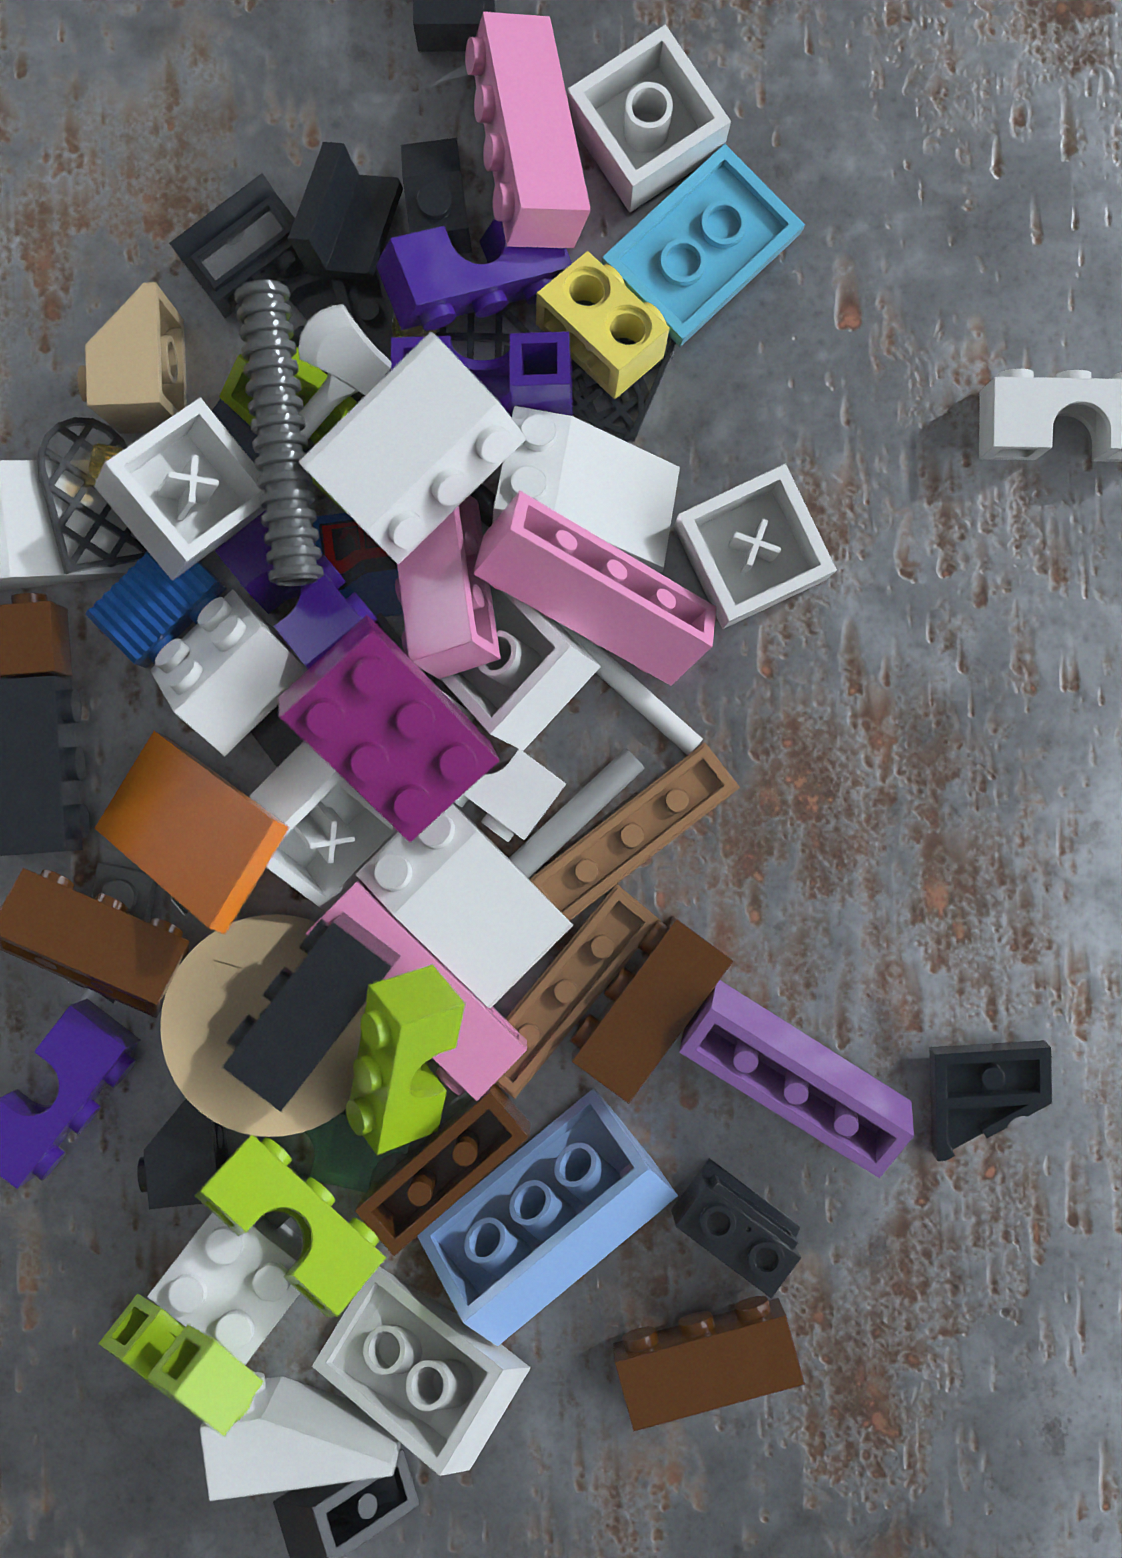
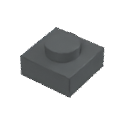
[91,862,158,923]

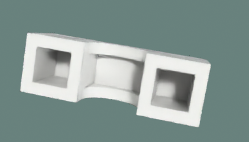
[979,369,1122,462]
[442,691,566,842]

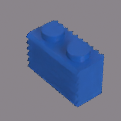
[85,551,227,668]

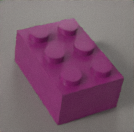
[278,615,500,843]

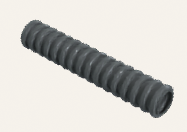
[234,280,324,586]

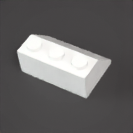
[299,332,527,565]

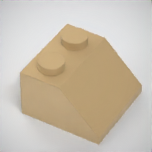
[77,282,187,434]

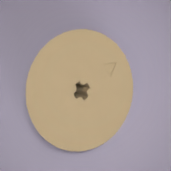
[161,914,365,1137]

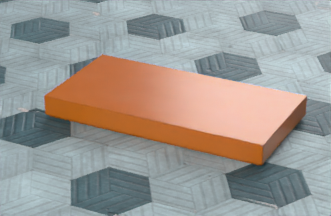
[94,731,290,935]

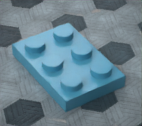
[601,143,805,347]

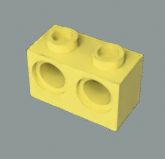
[535,251,670,399]

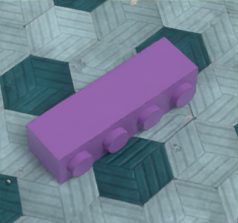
[679,980,914,1179]

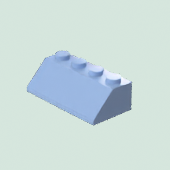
[417,1088,678,1346]

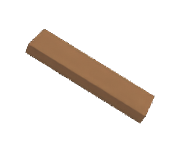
[529,742,740,921]
[495,884,661,1099]

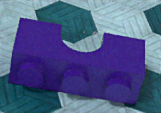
[376,217,572,331]
[390,331,573,418]
[215,509,378,669]
[0,998,141,1189]

